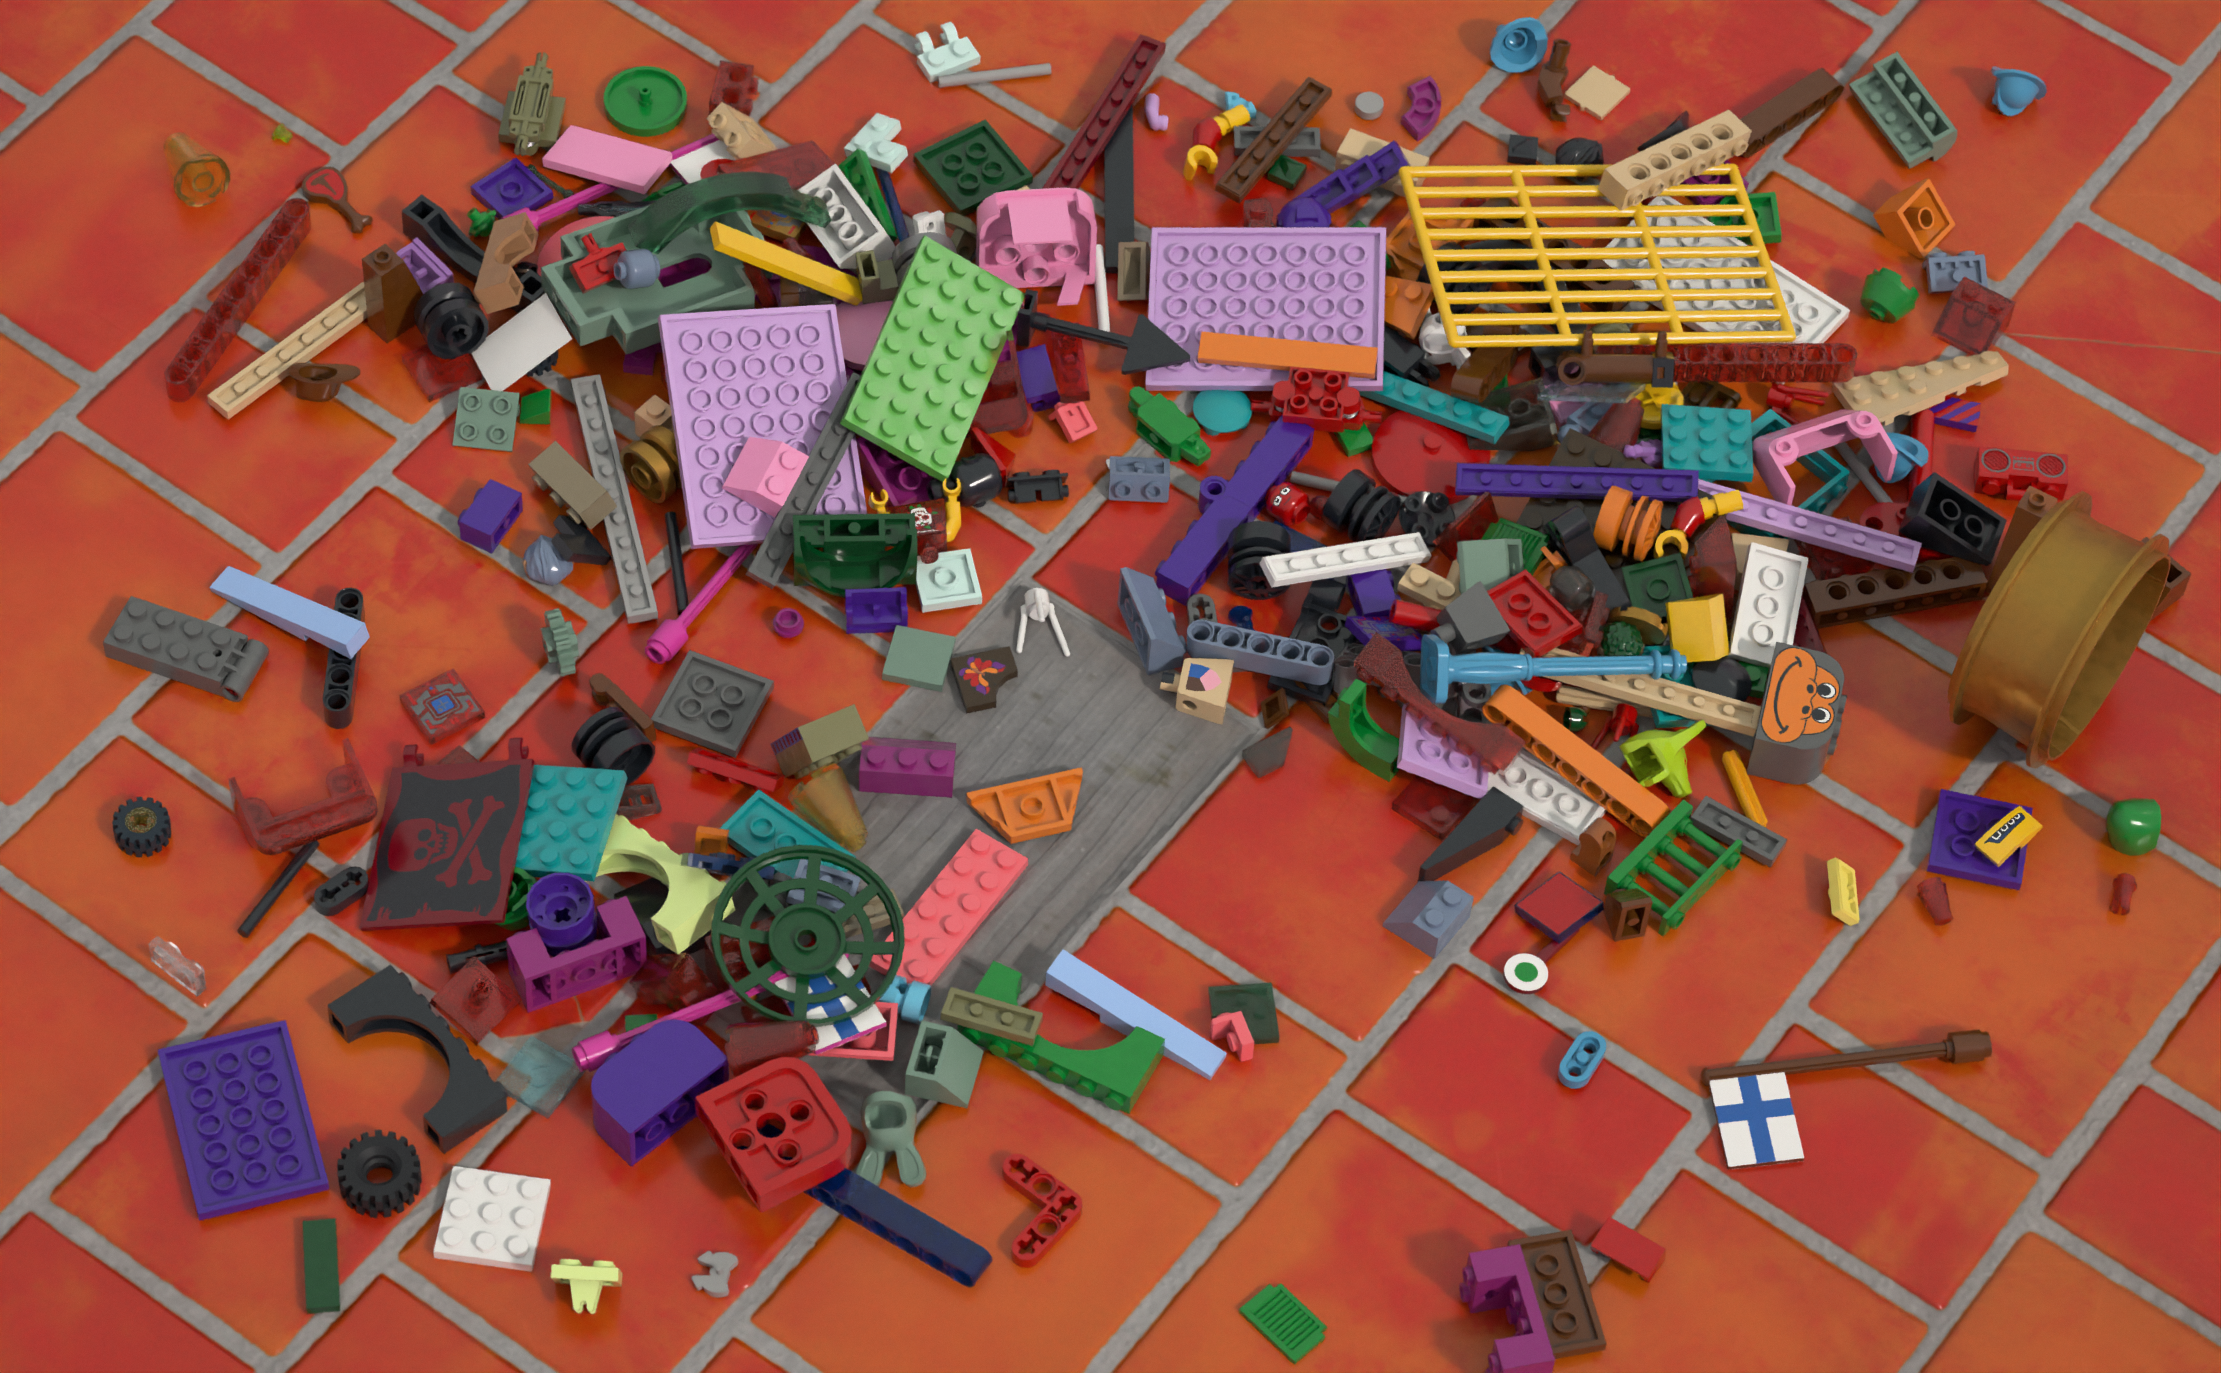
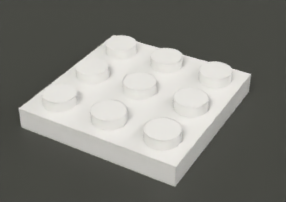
[434,1166,551,1272]

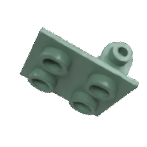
[453,387,520,452]

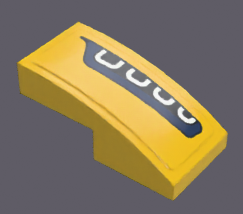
[1975,806,2043,868]

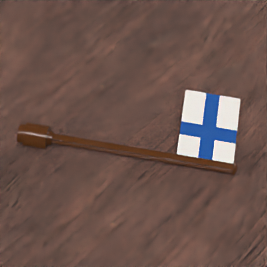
[1701,1029,1992,1170]

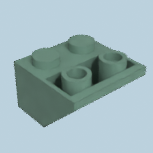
[1457,538,1524,594]
[905,1020,983,1108]

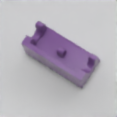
[396,238,454,294]

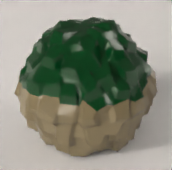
[1596,621,1644,656]

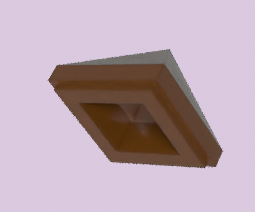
[1261,688,1290,729]

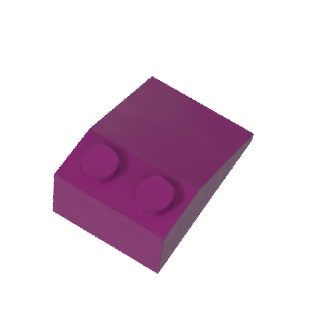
[856,436,934,514]

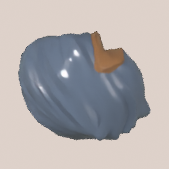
[522,535,574,586]

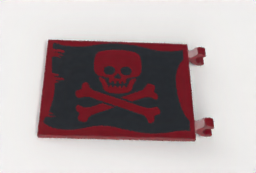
[360,737,535,931]

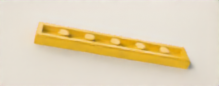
[710,221,863,306]

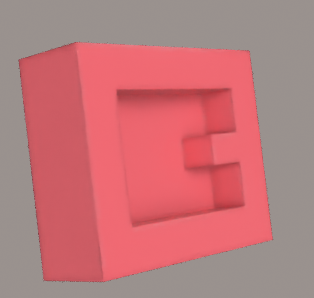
[1048,398,1098,444]
[1210,1011,1254,1062]

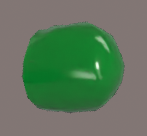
[2106,798,2162,856]

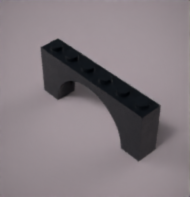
[327,965,508,1154]

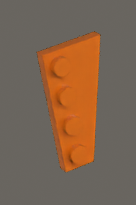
[1384,276,1435,340]

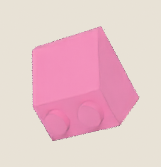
[722,436,809,517]

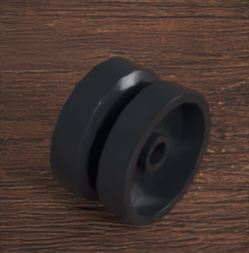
[413,282,489,360]

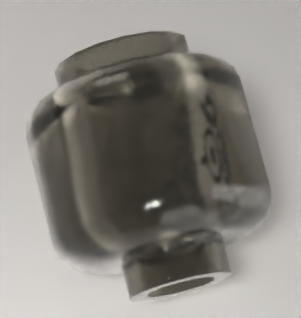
[1549,566,1595,611]

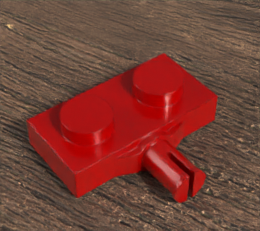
[569,233,627,294]

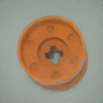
[1593,485,1663,561]

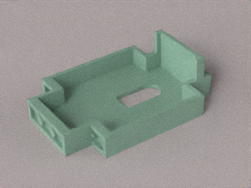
[541,182,773,354]

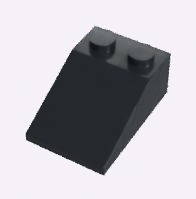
[1899,472,2007,566]
[614,877,711,969]

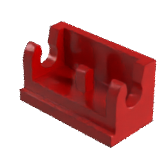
[1590,1217,1666,1283]

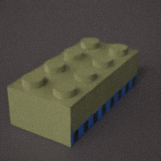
[771,704,869,780]

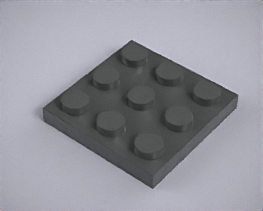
[651,650,774,758]

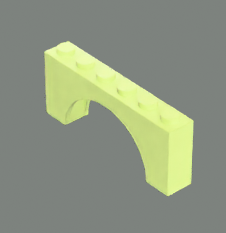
[585,814,735,955]

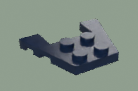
[681,852,775,880]

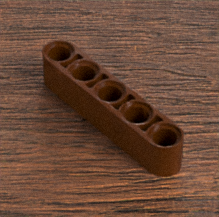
[1740,68,1844,158]

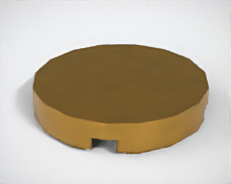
[1607,607,1668,645]

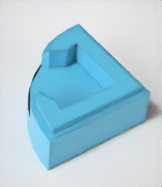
[1224,92,1257,119]

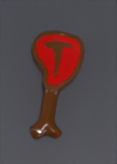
[302,167,373,233]

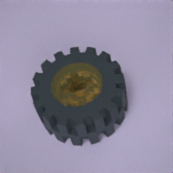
[112,797,171,857]

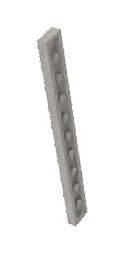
[571,374,658,624]

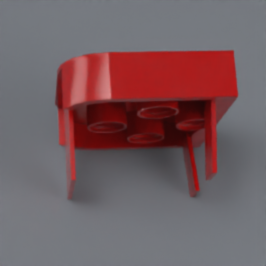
[695,1057,852,1213]

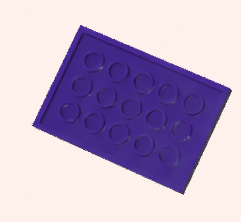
[158,1020,329,1221]

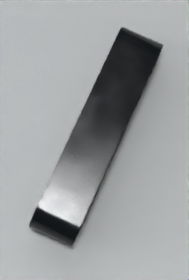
[323,587,365,729]

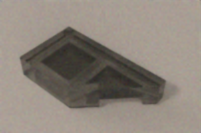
[1242,727,1293,778]

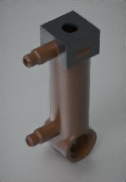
[1556,330,1674,388]

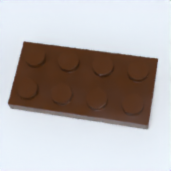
[1507,1230,1606,1359]

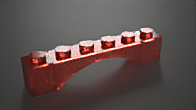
[1354,632,1526,777]

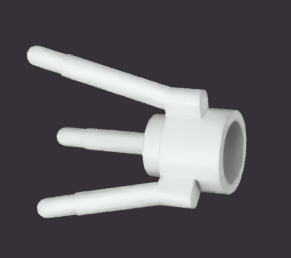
[1016,588,1070,657]

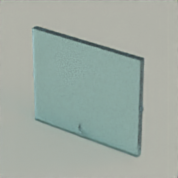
[1537,380,1645,403]

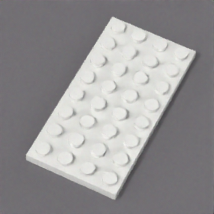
[1603,196,1850,385]

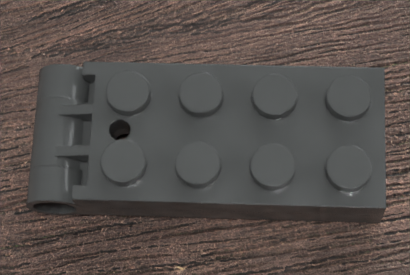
[103,596,269,702]

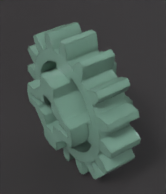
[540,608,580,677]

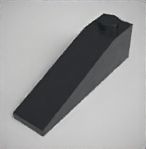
[1417,786,1524,883]

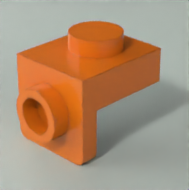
[1532,546,1570,592]

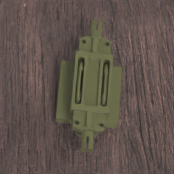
[498,52,566,156]

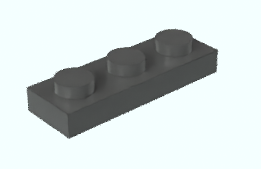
[1233,126,1321,157]
[1690,796,1787,868]

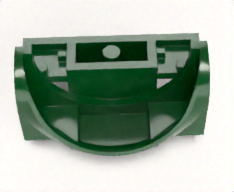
[793,513,917,598]

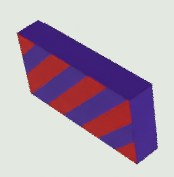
[1927,396,1981,432]

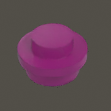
[773,608,804,638]

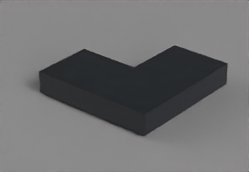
[551,515,612,565]

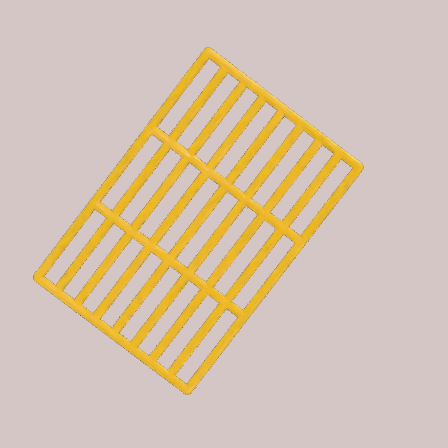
[1398,164,1796,348]

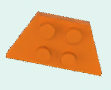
[1386,211,1474,281]
[966,767,1083,844]

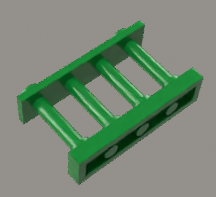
[1604,799,1743,936]

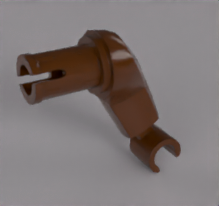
[1537,39,1572,122]

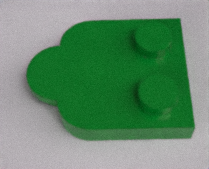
[1707,192,1782,245]

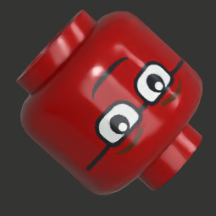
[1265,482,1311,526]

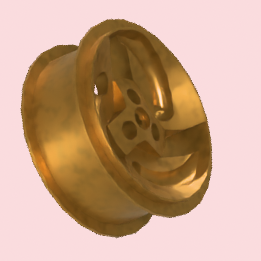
[1948,491,2170,769]

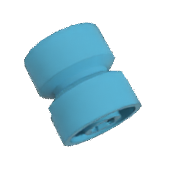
[877,975,932,1025]

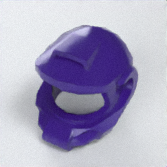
[1276,197,1331,228]

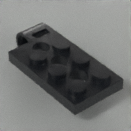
[1267,578,1357,706]

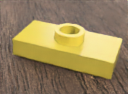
[1827,857,1860,926]

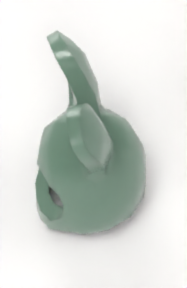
[856,1091,926,1191]

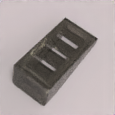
[616,784,662,820]

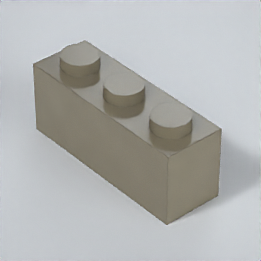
[528,441,618,530]

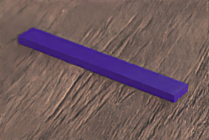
[1455,463,1699,502]

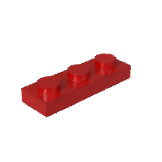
[687,747,785,794]

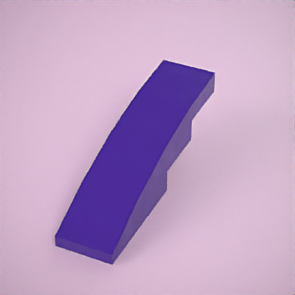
[1294,141,1411,213]

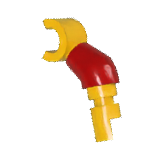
[1183,104,1250,181]
[1653,490,1743,559]

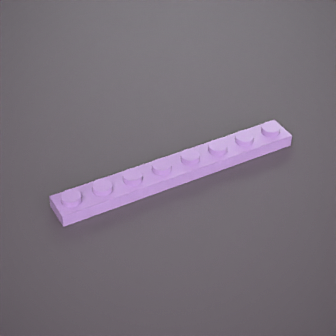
[1698,479,1922,573]

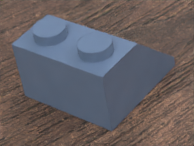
[1383,880,1474,959]

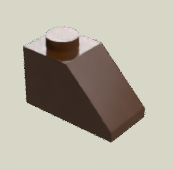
[1603,888,1652,942]

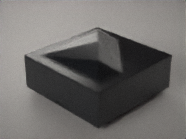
[1507,134,1539,165]

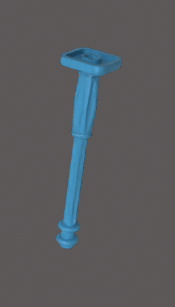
[1420,634,1687,704]

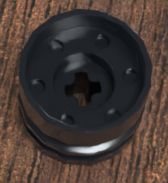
[1416,242,1493,314]
[1322,469,1401,542]
[1228,521,1291,600]
[571,707,655,788]

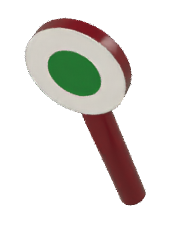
[1503,923,1580,994]

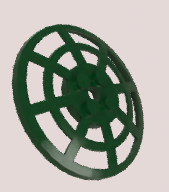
[711,845,905,1027]

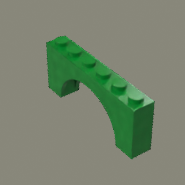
[957,961,1165,1114]

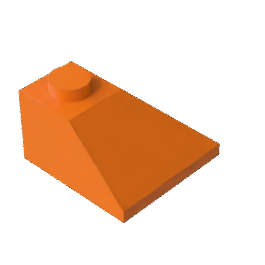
[1873,178,1955,259]

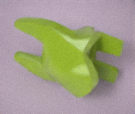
[1619,720,1707,798]

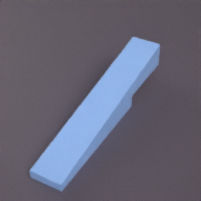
[209,566,370,659]
[1045,949,1227,1080]

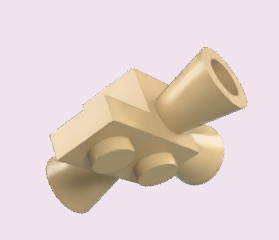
[1397,559,1461,636]

